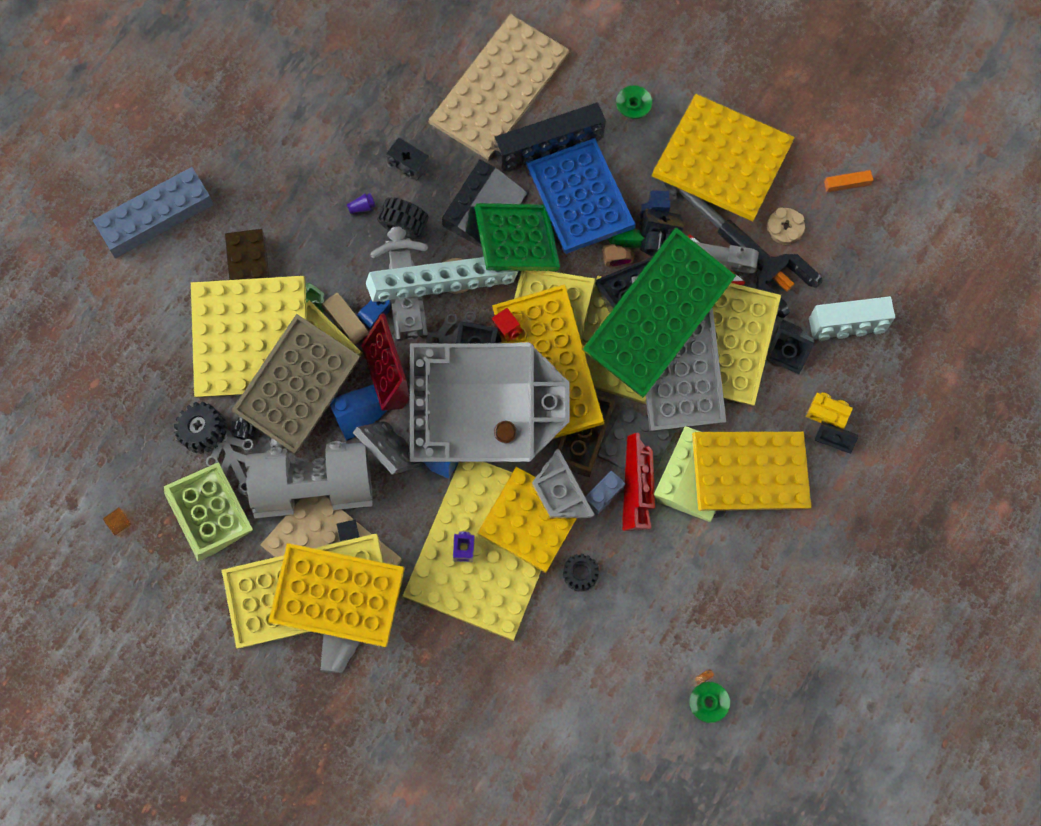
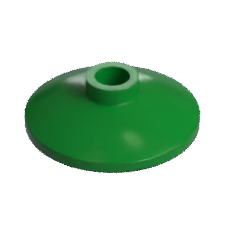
[616,85,652,119]
[689,682,730,723]

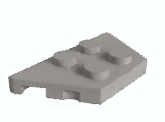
[532,449,594,518]

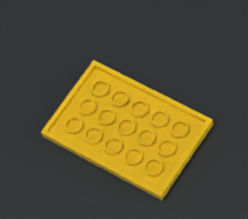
[692,432,811,511]
[268,543,405,647]

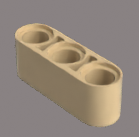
[321,293,369,345]

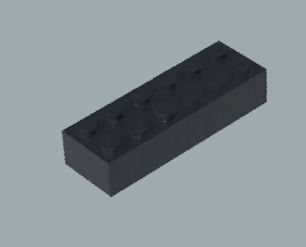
[494,102,606,172]

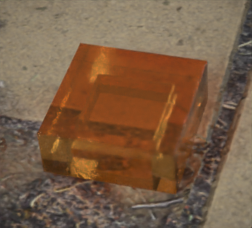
[103,508,131,535]

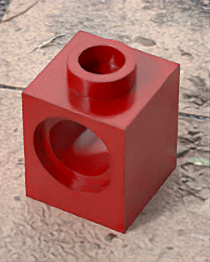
[491,308,523,342]

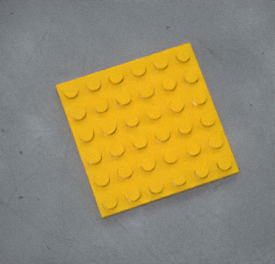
[652,94,795,221]

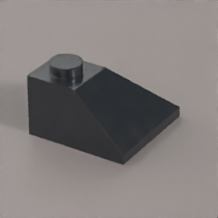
[766,320,815,374]

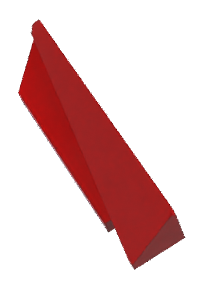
[622,433,655,531]

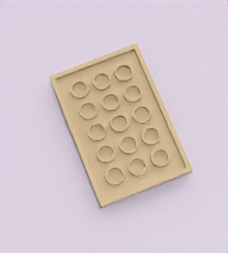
[261,495,402,565]

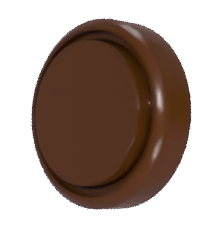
[494,421,517,443]

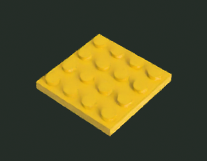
[477,467,577,573]

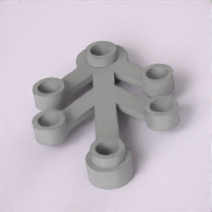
[206,428,254,497]

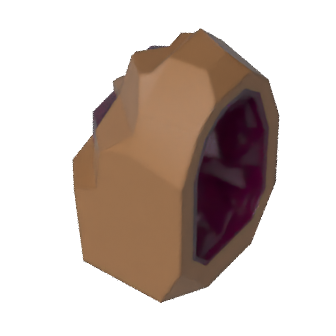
[603,244,634,267]

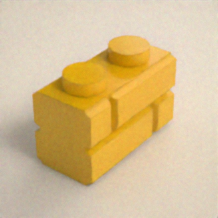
[806,392,853,429]

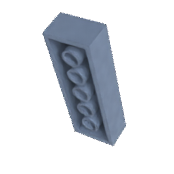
[93,167,213,258]

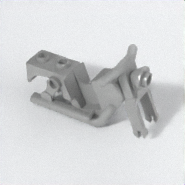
[371,227,428,341]

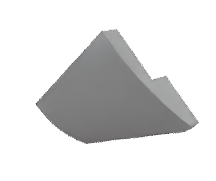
[321,634,360,673]

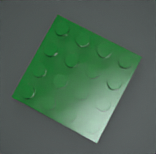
[475,203,560,271]

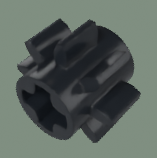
[230,417,256,440]

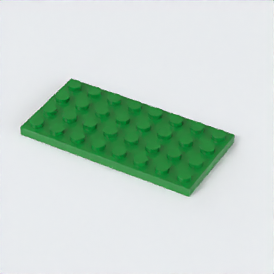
[582,228,736,398]

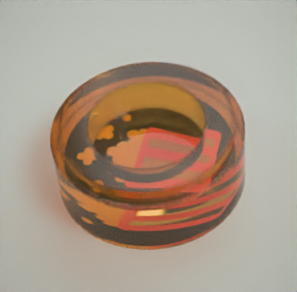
[694,669,715,685]

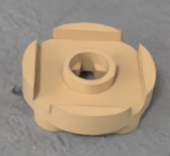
[767,208,805,245]

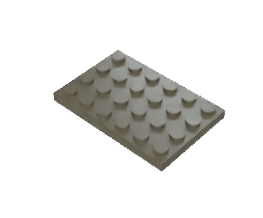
[232,314,361,454]

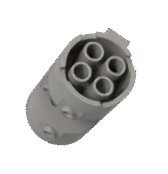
[245,441,373,518]

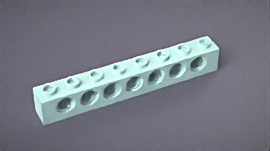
[366,257,518,302]

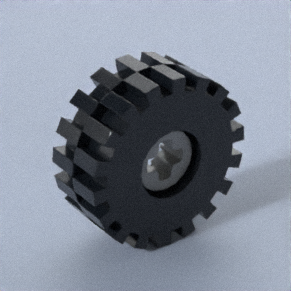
[174,402,227,454]

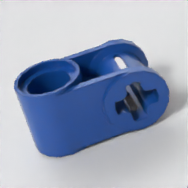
[357,299,391,329]

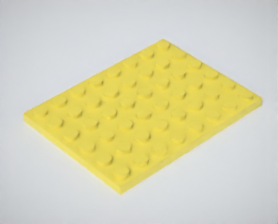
[403,462,541,641]

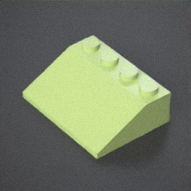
[654,426,716,522]
[164,462,253,561]

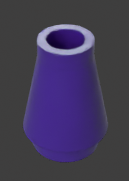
[347,193,376,214]

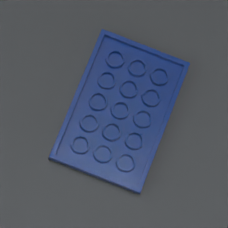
[526,138,635,254]

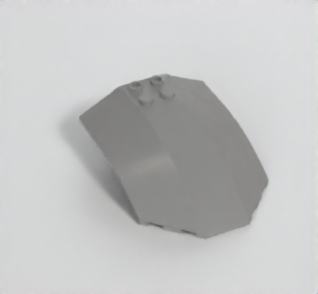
[410,342,569,462]

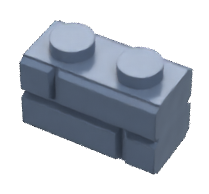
[585,471,625,516]

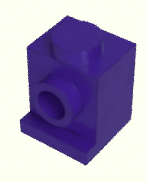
[453,531,474,563]

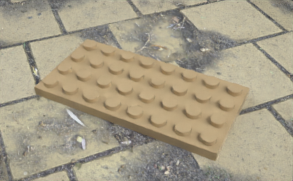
[429,14,569,160]

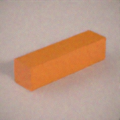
[824,170,873,192]

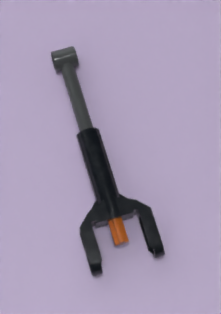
[664,182,823,318]

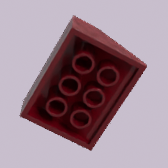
[362,314,410,411]

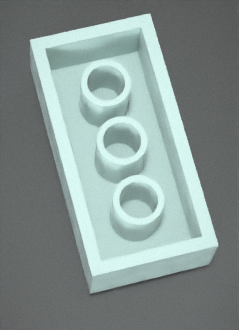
[809,296,895,341]

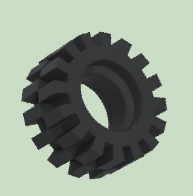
[563,553,599,592]

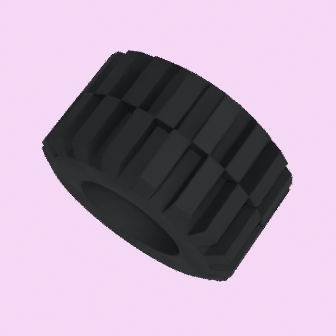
[377,197,429,239]

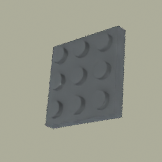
[598,406,675,473]
[353,421,422,475]

